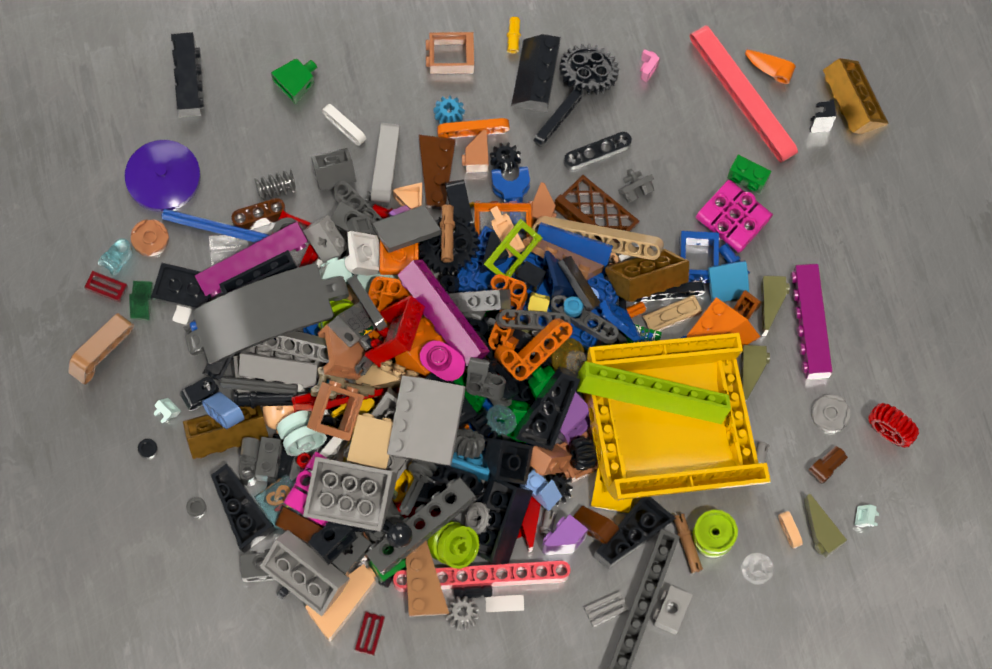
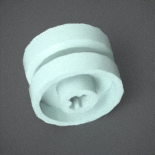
[276,410,327,456]

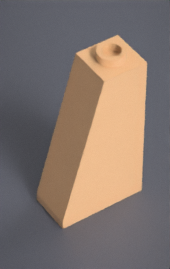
[305,564,376,642]

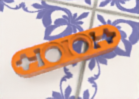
[437,118,510,138]

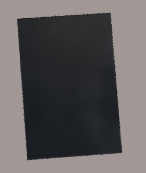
[151,263,211,310]

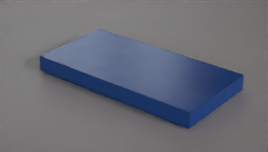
[537,222,613,279]

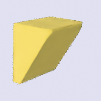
[528,292,550,312]

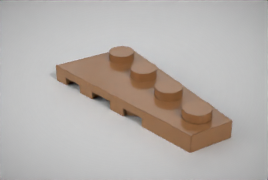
[523,236,604,280]
[406,541,449,617]

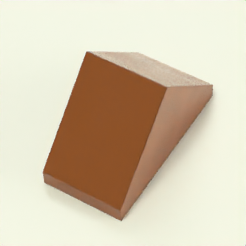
[733,290,762,321]

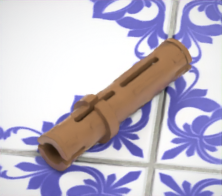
[440,205,455,262]
[674,513,703,574]

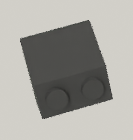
[311,148,357,190]

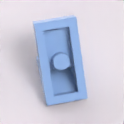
[520,469,562,511]

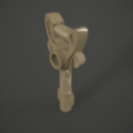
[310,367,376,399]

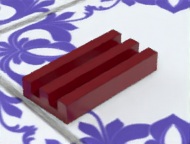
[84,271,128,303]
[355,612,385,656]

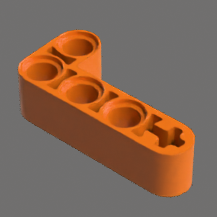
[488,274,528,352]
[364,276,411,352]
[495,318,572,381]

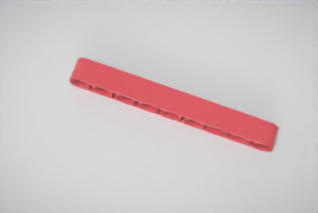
[690,25,798,163]
[393,561,571,592]

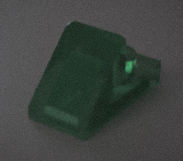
[129,281,153,320]

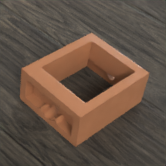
[426,32,474,74]
[307,380,364,441]

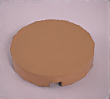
[131,219,169,256]

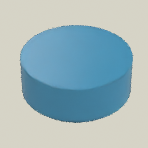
[563,297,583,317]

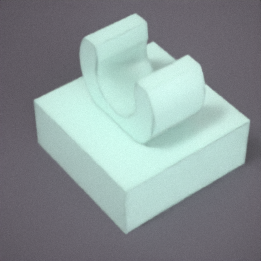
[154,398,181,423]
[855,504,879,527]

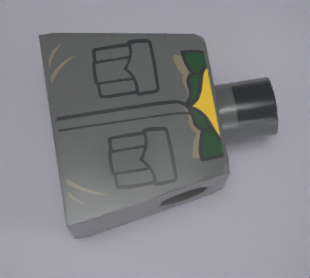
[328,302,375,351]

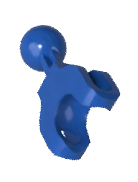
[491,166,530,238]

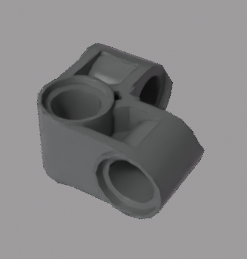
[466,357,506,400]
[239,437,260,486]

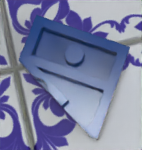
[599,300,642,342]

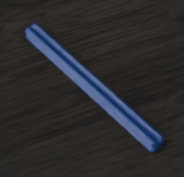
[162,209,269,243]

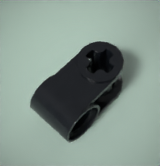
[180,377,219,411]
[471,407,502,443]

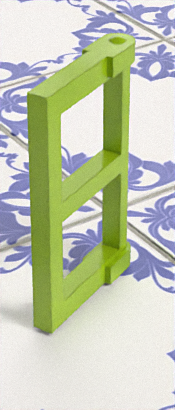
[484,219,543,277]

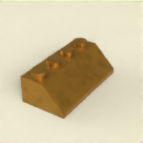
[823,58,889,134]
[605,249,689,302]
[183,406,269,459]

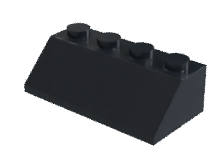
[511,34,561,112]
[476,476,533,564]

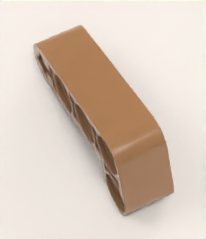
[69,313,134,385]

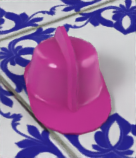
[420,341,465,381]

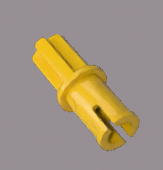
[507,17,521,54]

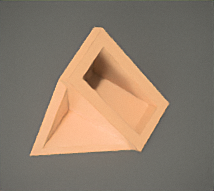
[393,182,423,209]

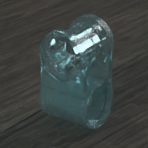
[98,238,134,276]

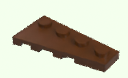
[419,134,456,210]

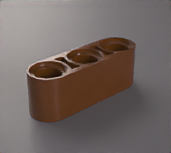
[231,198,286,230]
[573,506,619,544]
[275,507,323,543]

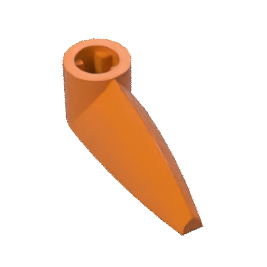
[745,49,796,84]

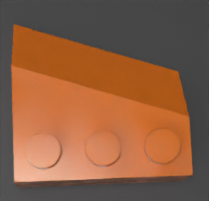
[687,297,760,348]
[395,317,446,376]

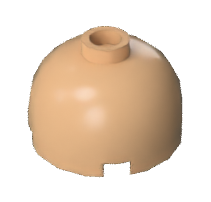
[262,406,294,433]

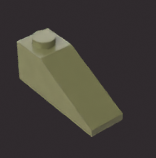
[761,276,790,336]
[741,345,770,402]
[804,494,847,558]

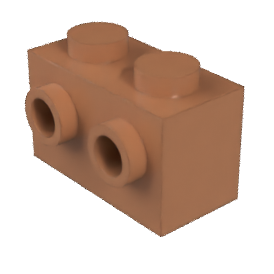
[530,444,572,476]

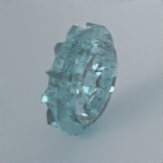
[486,405,516,435]

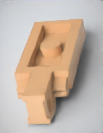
[490,206,526,258]

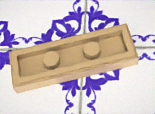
[643,295,702,331]

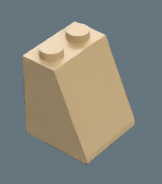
[347,413,394,470]

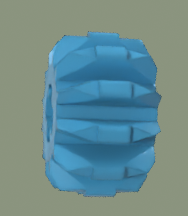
[433,95,465,124]

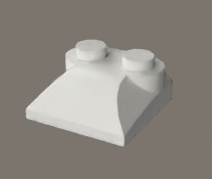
[345,231,380,276]

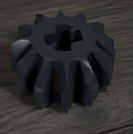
[490,142,521,174]
[569,437,597,471]
[546,473,573,506]

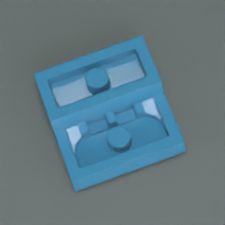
[708,260,749,302]

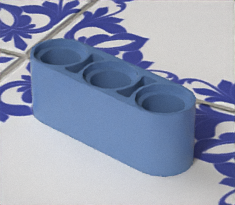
[202,392,244,429]

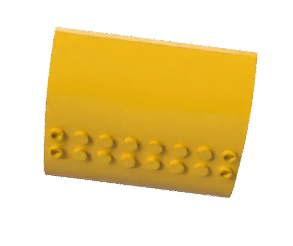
[586,333,771,500]

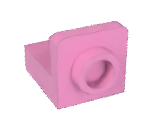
[640,49,660,82]

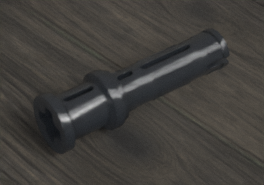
[234,391,294,409]

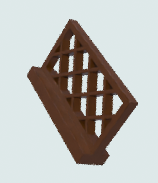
[554,175,640,243]

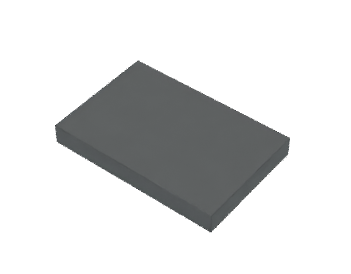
[372,205,441,253]

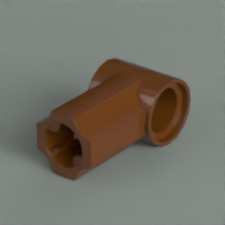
[808,446,848,484]

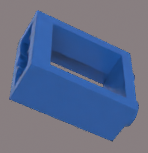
[679,231,719,284]

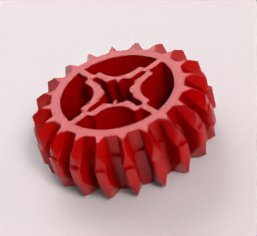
[868,403,919,448]

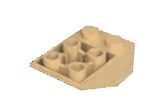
[355,360,424,389]

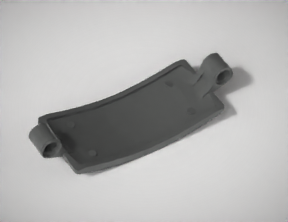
[185,264,350,364]

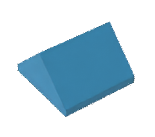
[451,448,491,481]

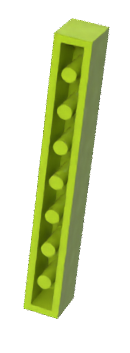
[577,361,731,424]

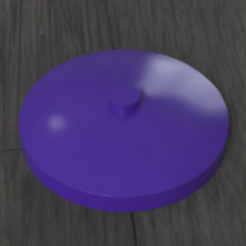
[125,140,201,212]

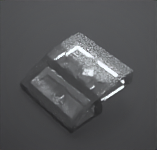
[209,234,248,266]

